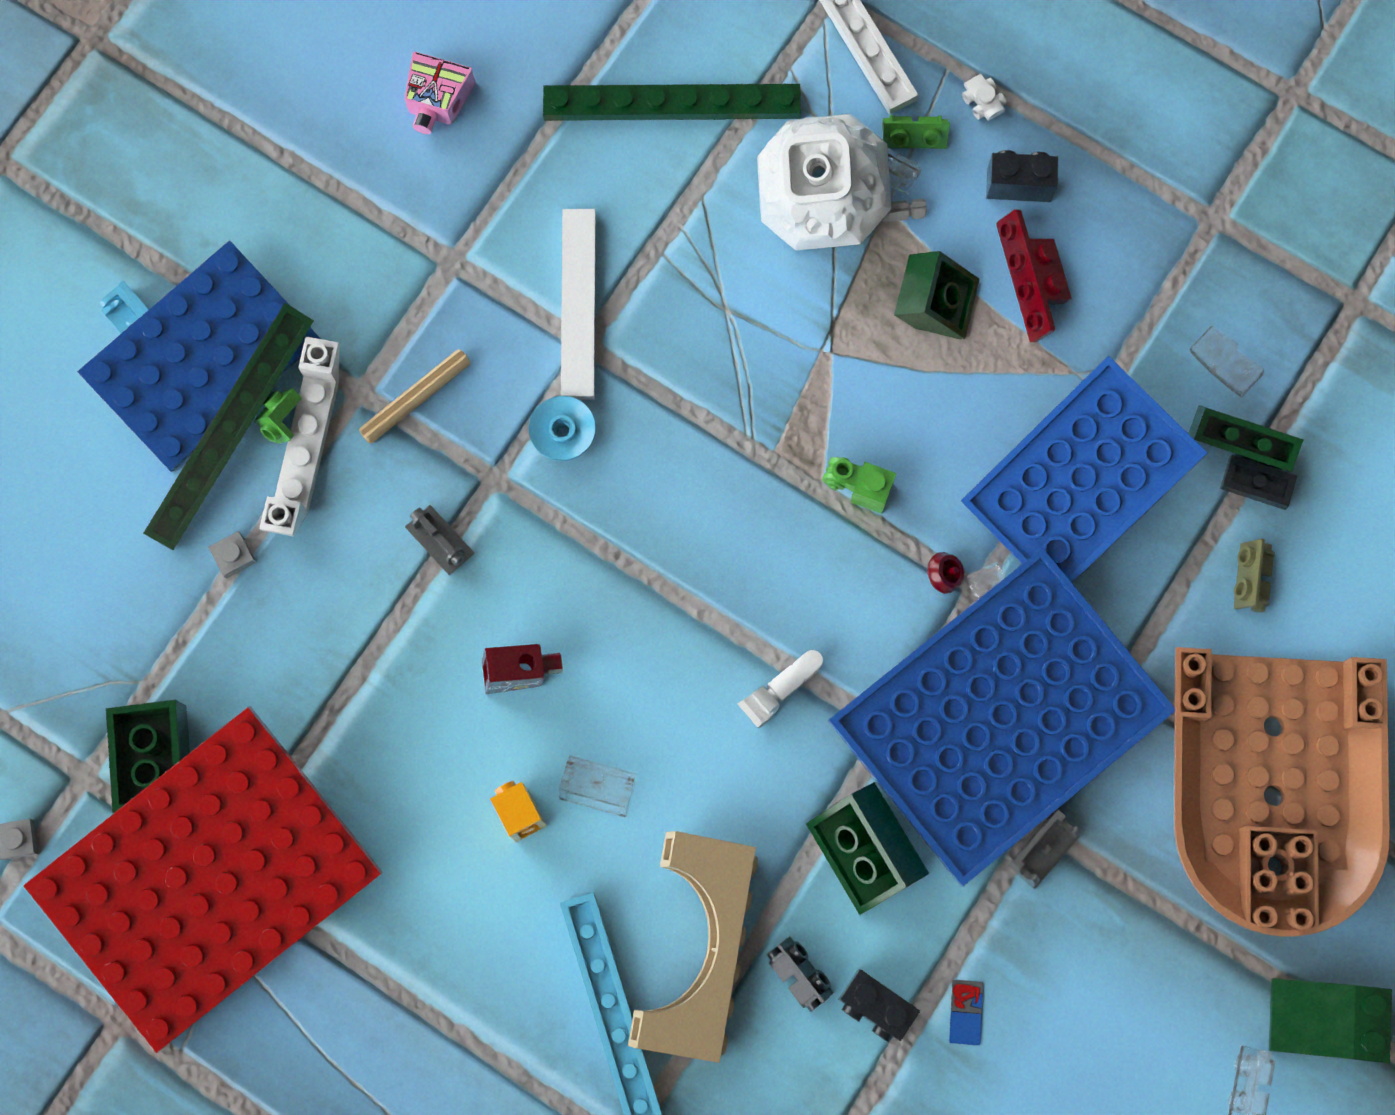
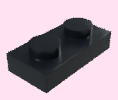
[1220,455,1297,510]

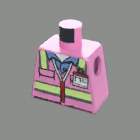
[405,51,476,134]

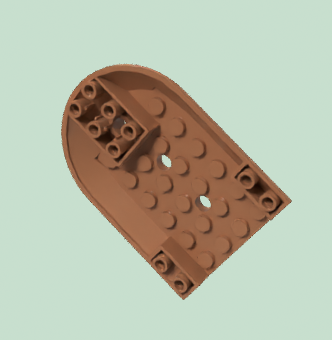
[1174,647,1390,937]

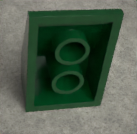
[1268,978,1392,1063]

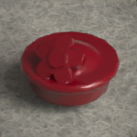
[927,552,964,594]

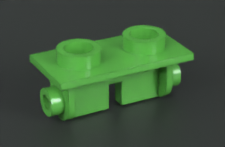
[882,115,950,149]

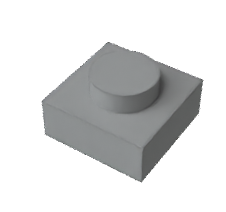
[208,531,257,579]
[0,819,38,860]

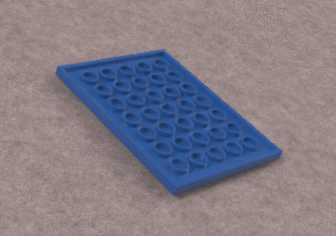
[828,548,1175,887]

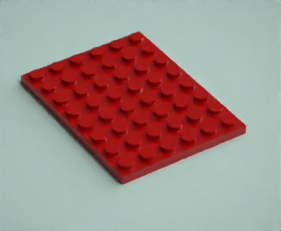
[23,706,383,1053]

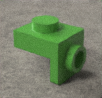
[254,389,302,444]

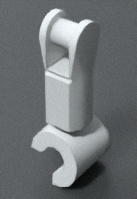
[737,650,823,728]

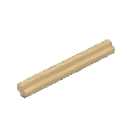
[359,349,470,443]

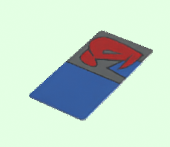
[949,980,983,1045]

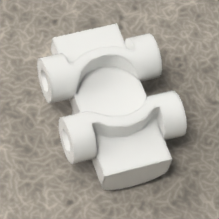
[962,74,1006,121]

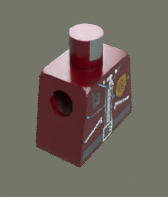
[482,644,563,694]

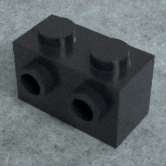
[986,150,1058,202]
[838,969,920,1043]

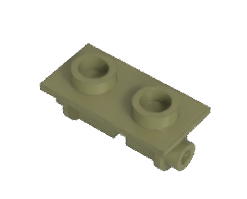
[1233,539,1275,612]

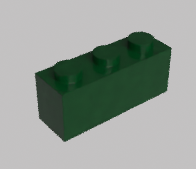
[1188,405,1304,472]

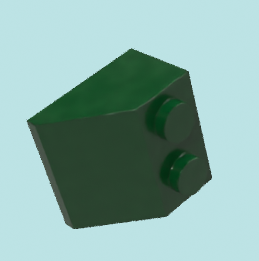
[894,251,980,340]

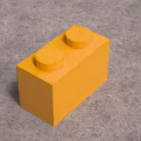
[490,780,547,842]

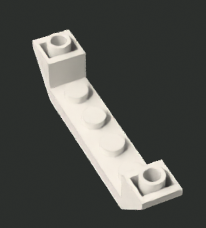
[259,337,340,536]

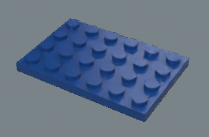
[77,240,321,472]
[961,355,1208,583]

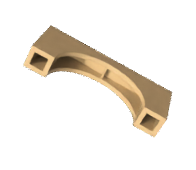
[628,831,758,1063]

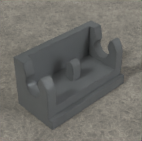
[1007,810,1081,889]

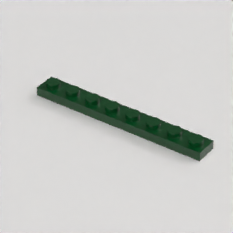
[543,84,801,121]
[143,303,314,550]

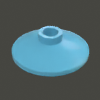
[528,396,596,461]

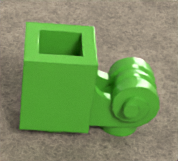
[822,457,897,514]

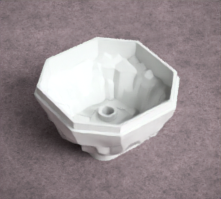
[757,114,891,251]

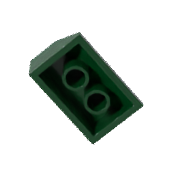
[806,782,929,915]

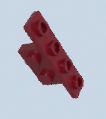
[996,209,1072,342]

